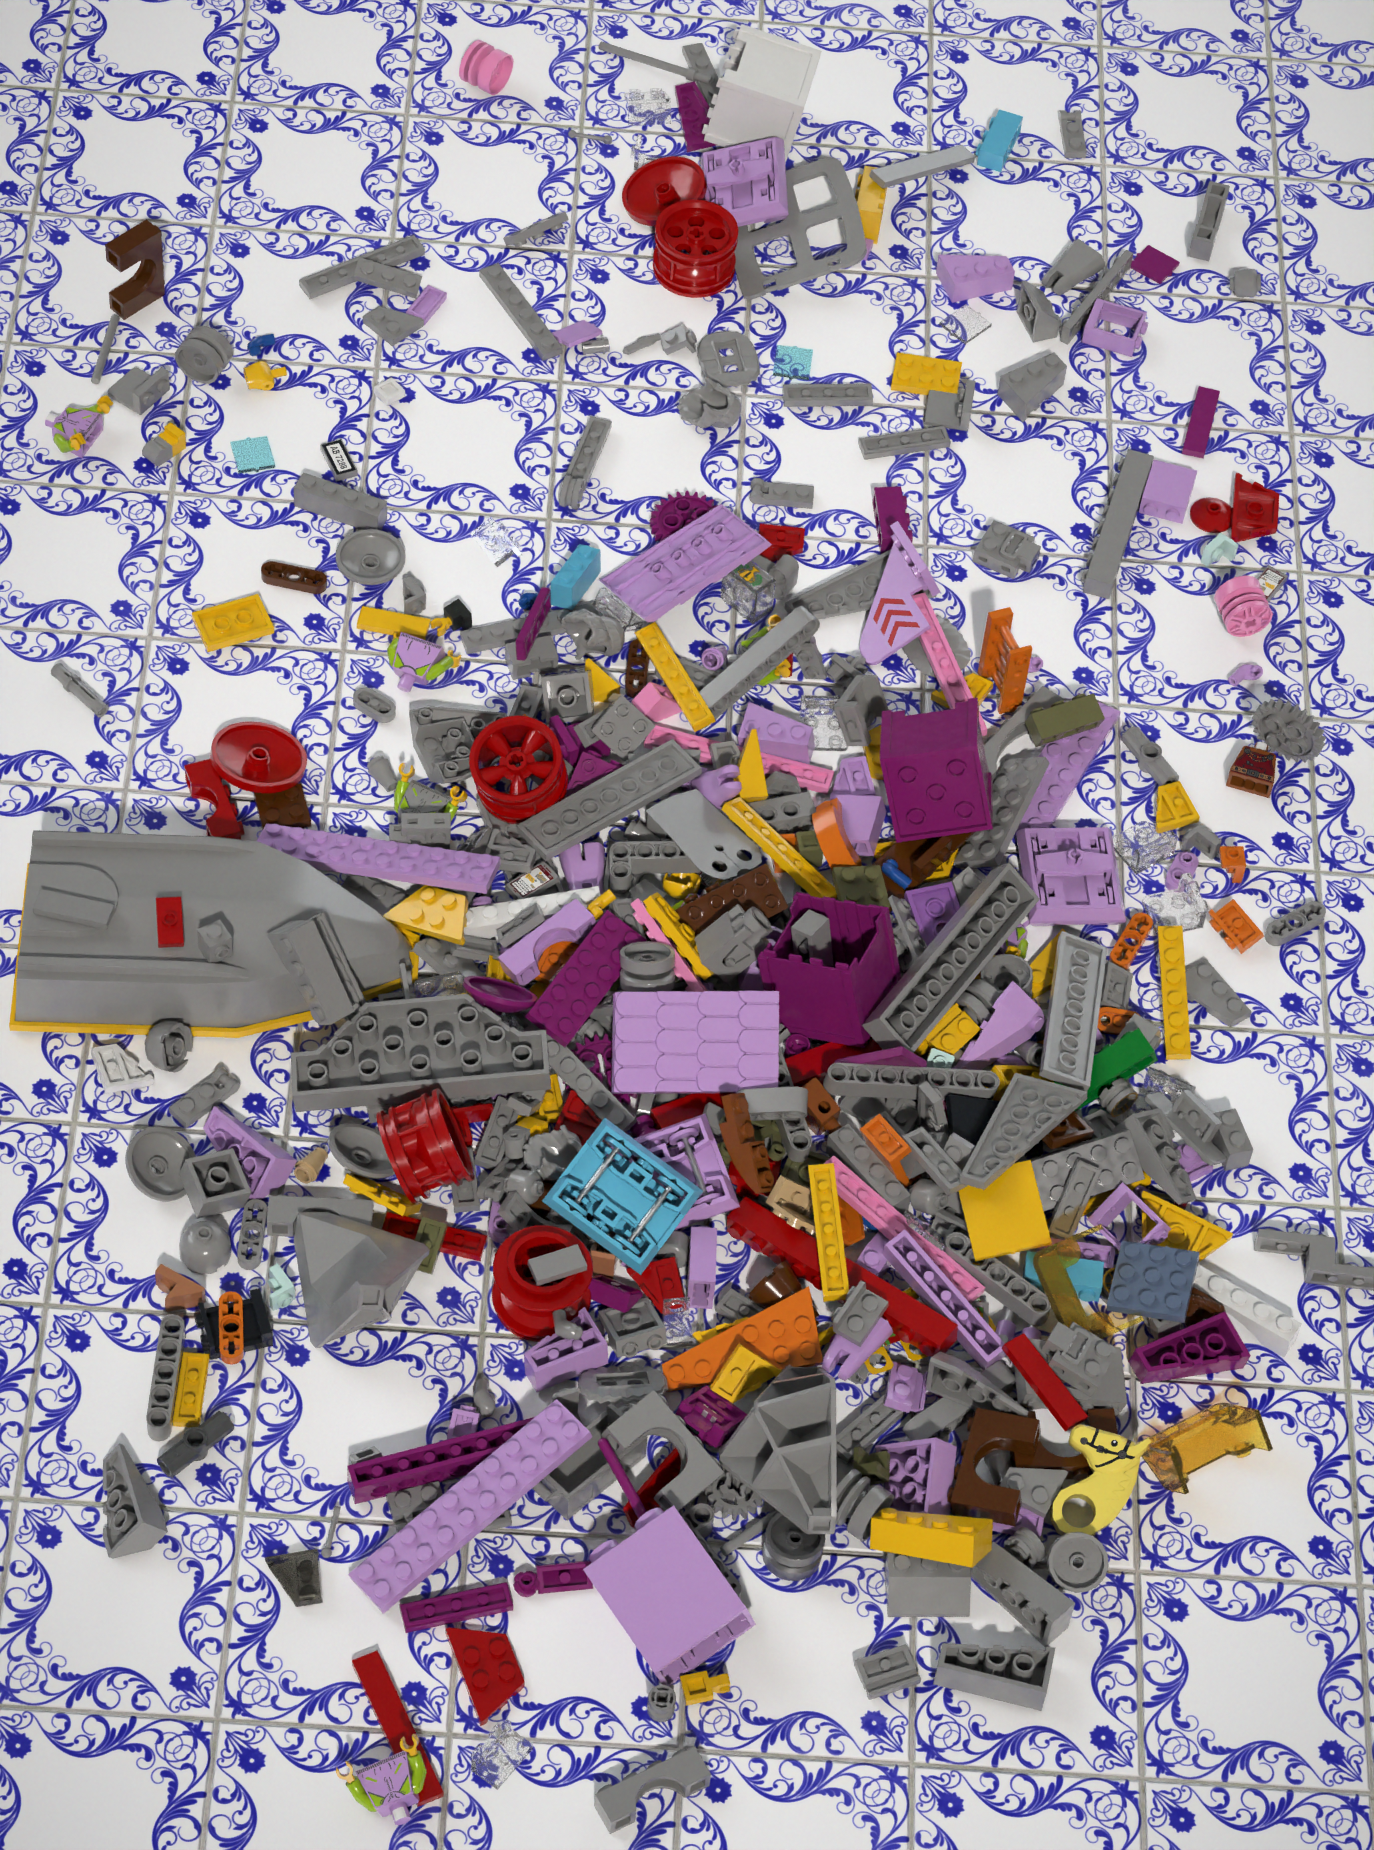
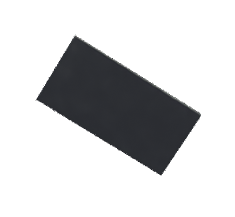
[946,1095,1044,1156]

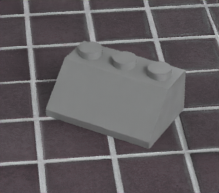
[884,1553,971,1617]

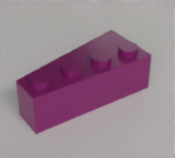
[1129,1312,1251,1384]

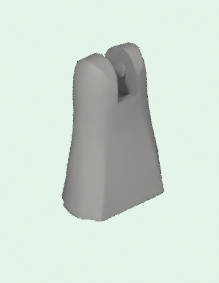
[1042,239,1105,295]

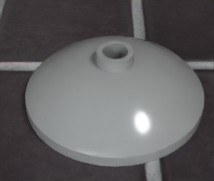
[336,529,405,585]
[328,1123,395,1179]
[125,1127,196,1202]

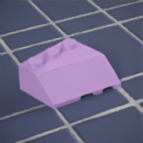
[875,1437,957,1515]

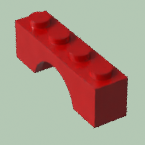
[184,759,245,840]

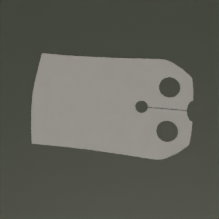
[645,789,762,880]

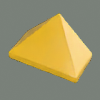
[585,658,620,703]

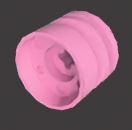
[459,40,514,95]
[1214,575,1273,637]

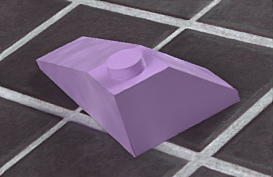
[955,981,1046,1070]
[203,1106,297,1200]

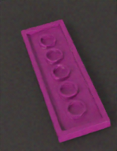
[525,910,646,1048]

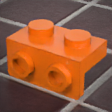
[1208,899,1264,954]

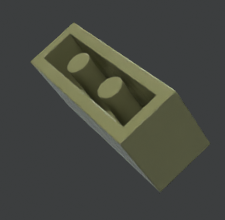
[1025,693,1105,747]

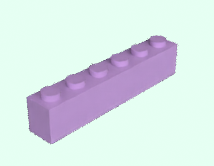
[883,1229,1005,1371]

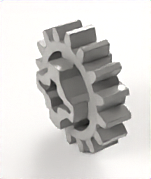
[705,1467,762,1521]

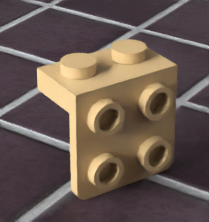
[766,1175,816,1237]

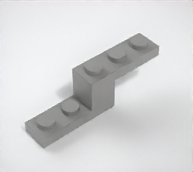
[863,1111,968,1196]
[1254,1228,1374,1291]

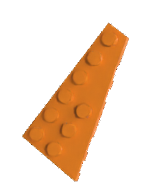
[662,1286,823,1392]

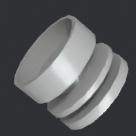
[981,954,1033,999]
[836,1469,894,1542]

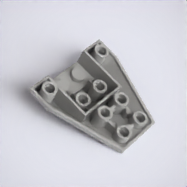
[409,706,508,784]

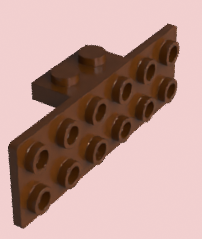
[871,832,975,912]
[643,864,788,960]

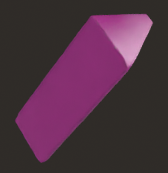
[588,1274,643,1313]
[535,1560,593,1594]

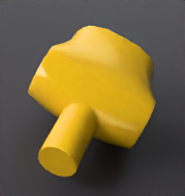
[243,361,287,391]

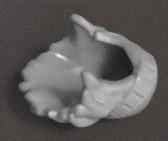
[677,377,742,429]
[561,609,625,660]
[522,1125,583,1181]

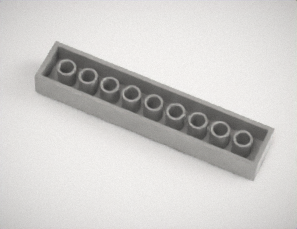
[862,863,1040,1053]

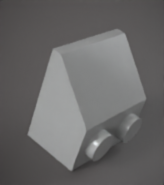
[1017,281,1061,343]
[541,670,594,724]

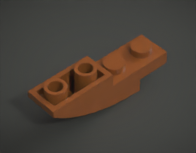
[719,1093,774,1194]

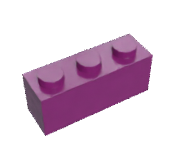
[872,487,913,554]

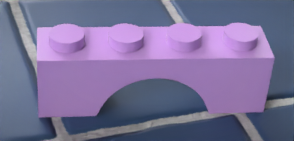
[498,899,596,987]

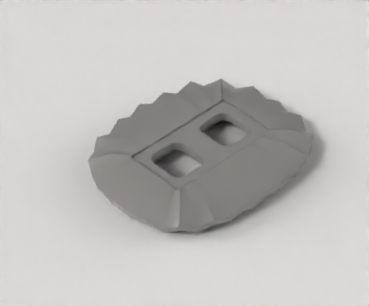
[697,331,760,388]
[902,615,971,678]
[578,1365,668,1405]

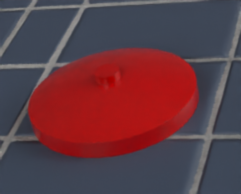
[622,156,707,226]
[210,722,307,793]

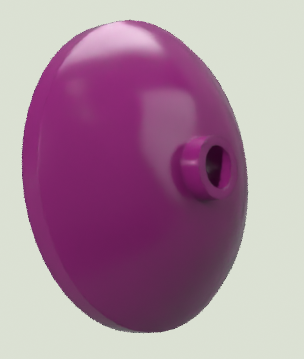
[463,976,537,1015]

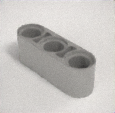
[736,1087,808,1121]

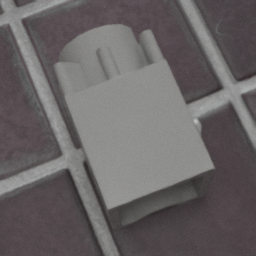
[694,904,772,983]

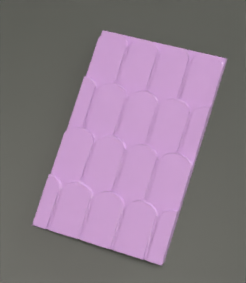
[599,504,772,623]
[611,991,779,1094]

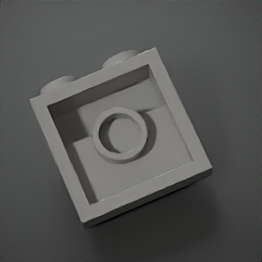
[598,1297,667,1358]

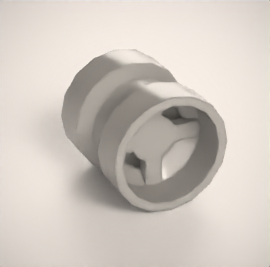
[647,1685,676,1722]

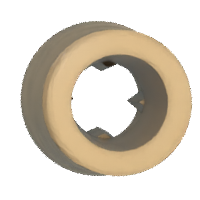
[294,1147,328,1184]

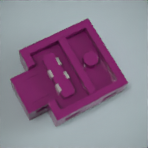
[675,1385,747,1448]

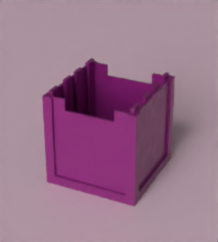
[880,698,993,843]
[757,892,901,1048]

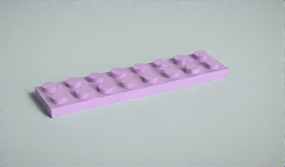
[1015,693,1121,835]

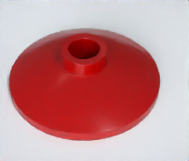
[1190,497,1232,533]

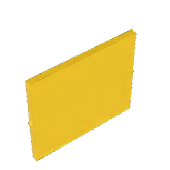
[958,1160,1052,1261]

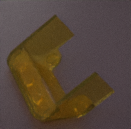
[1032,1224,1144,1339]
[1141,1402,1273,1494]

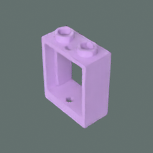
[1082,298,1149,357]
[1087,1182,1171,1251]

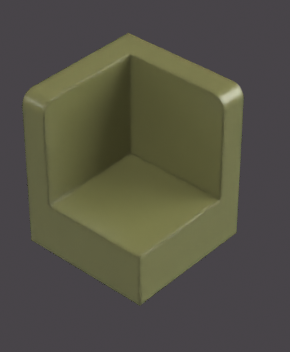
[795,830,823,867]
[853,1446,890,1485]

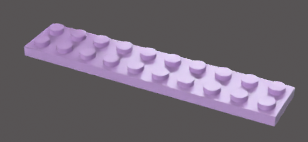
[257,823,501,894]
[348,1399,592,1614]

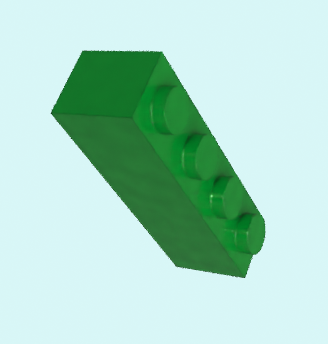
[1053,1028,1158,1112]

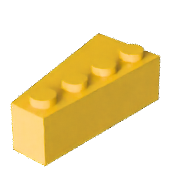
[855,166,887,244]
[870,1508,993,1568]

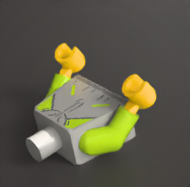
[726,614,791,686]
[394,763,468,824]

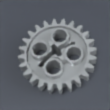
[1251,699,1326,763]

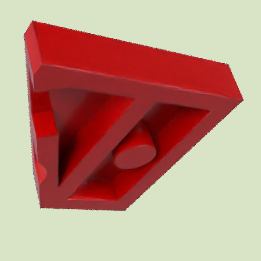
[759,523,805,562]
[626,1256,688,1314]

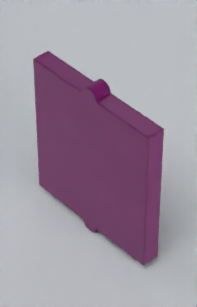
[1131,245,1180,284]

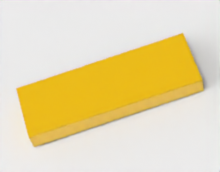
[357,606,431,640]
[173,1352,210,1428]

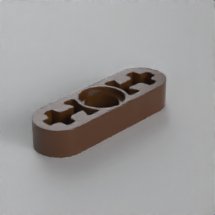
[261,561,327,594]
[625,639,649,698]

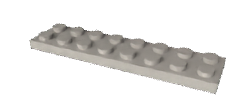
[517,739,702,861]
[1039,931,1107,1092]

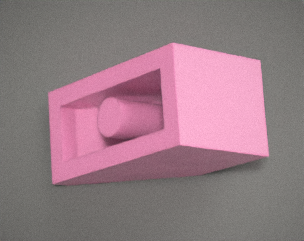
[631,682,682,722]

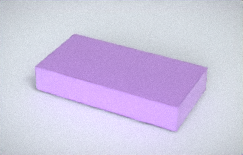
[406,285,447,325]

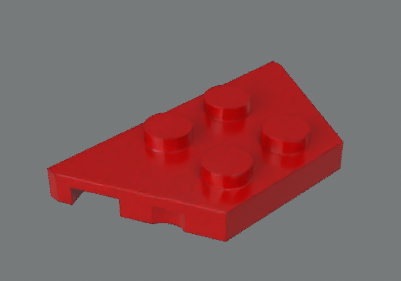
[1230,473,1280,542]
[553,1090,607,1146]
[445,1627,525,1726]

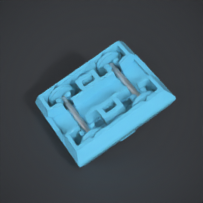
[542,1118,703,1275]

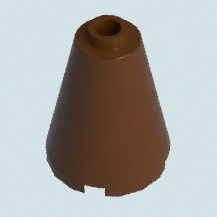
[748,1261,820,1326]

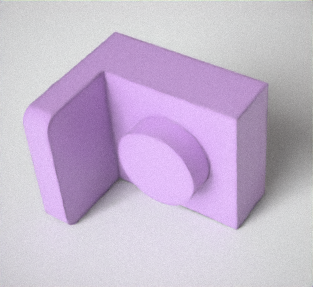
[446,1405,481,1440]

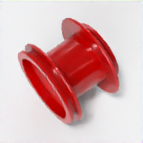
[492,1225,593,1342]

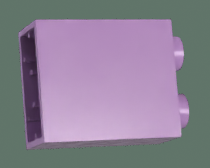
[583,1505,756,1686]

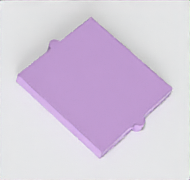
[552,320,602,348]

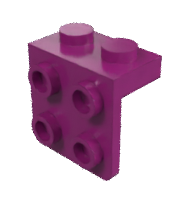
[549,715,611,768]
[566,750,624,797]

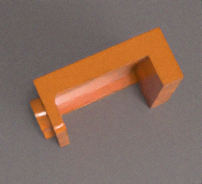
[860,1113,922,1188]

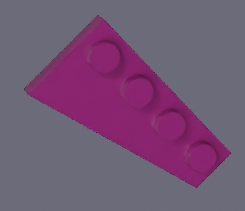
[675,81,716,152]

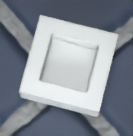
[374,377,405,406]

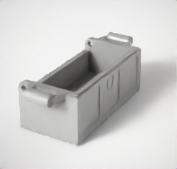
[532,1402,648,1520]

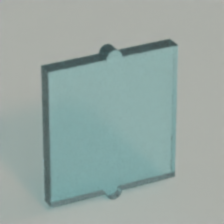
[773,345,813,380]
[230,436,275,474]

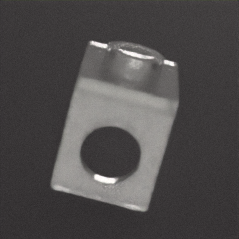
[631,134,662,170]
[662,1297,693,1346]

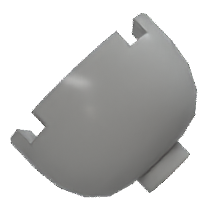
[144,1021,193,1073]
[179,1221,231,1275]

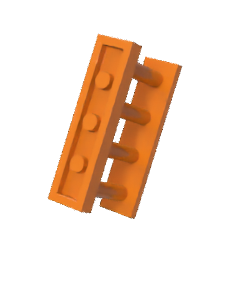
[977,607,1033,714]

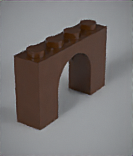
[105,219,165,320]
[948,1408,1041,1527]
[1009,1408,1118,1481]

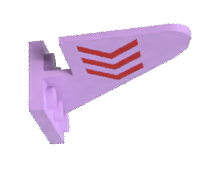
[859,521,940,665]

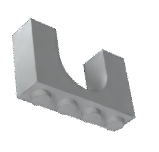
[1014,1338,1127,1416]
[600,1390,724,1512]

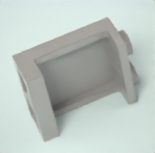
[834,675,889,746]

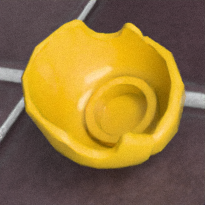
[662,873,701,900]

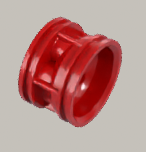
[653,200,738,298]
[376,1088,475,1204]

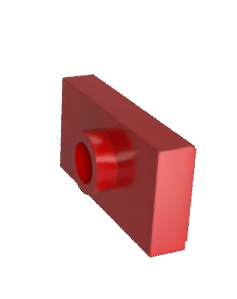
[156,897,184,948]

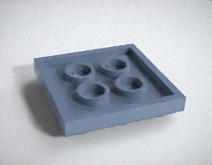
[1106,1240,1199,1323]

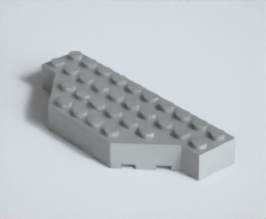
[291,994,551,1112]

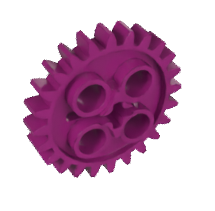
[650,491,718,542]
[563,1034,638,1106]

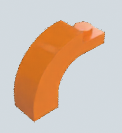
[812,798,862,870]

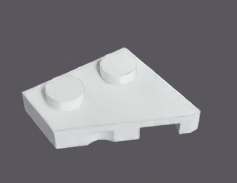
[91,1044,154,1094]

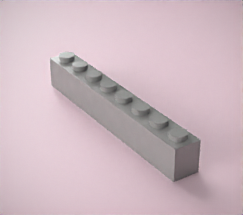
[1081,449,1154,599]

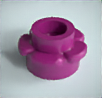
[513,1571,540,1597]

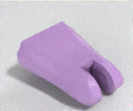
[691,764,742,809]
[558,842,605,895]
[822,1318,893,1381]

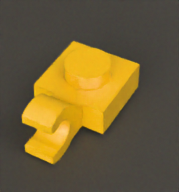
[680,1670,730,1706]

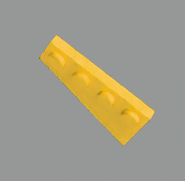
[643,892,715,981]

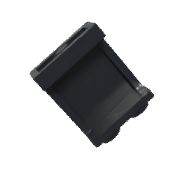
[194,1288,273,1360]

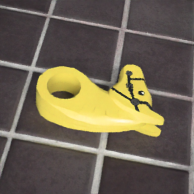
[1050,1424,1152,1536]

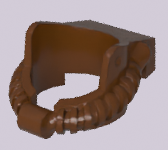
[1185,1287,1226,1327]

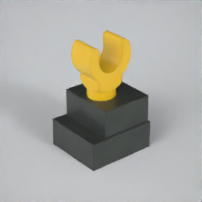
[431,599,472,637]

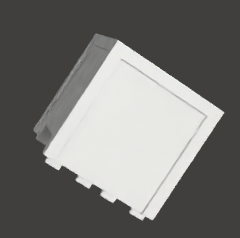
[702,24,822,164]

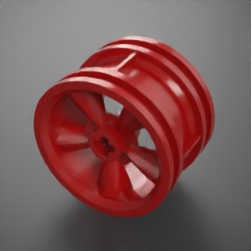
[469,716,568,825]

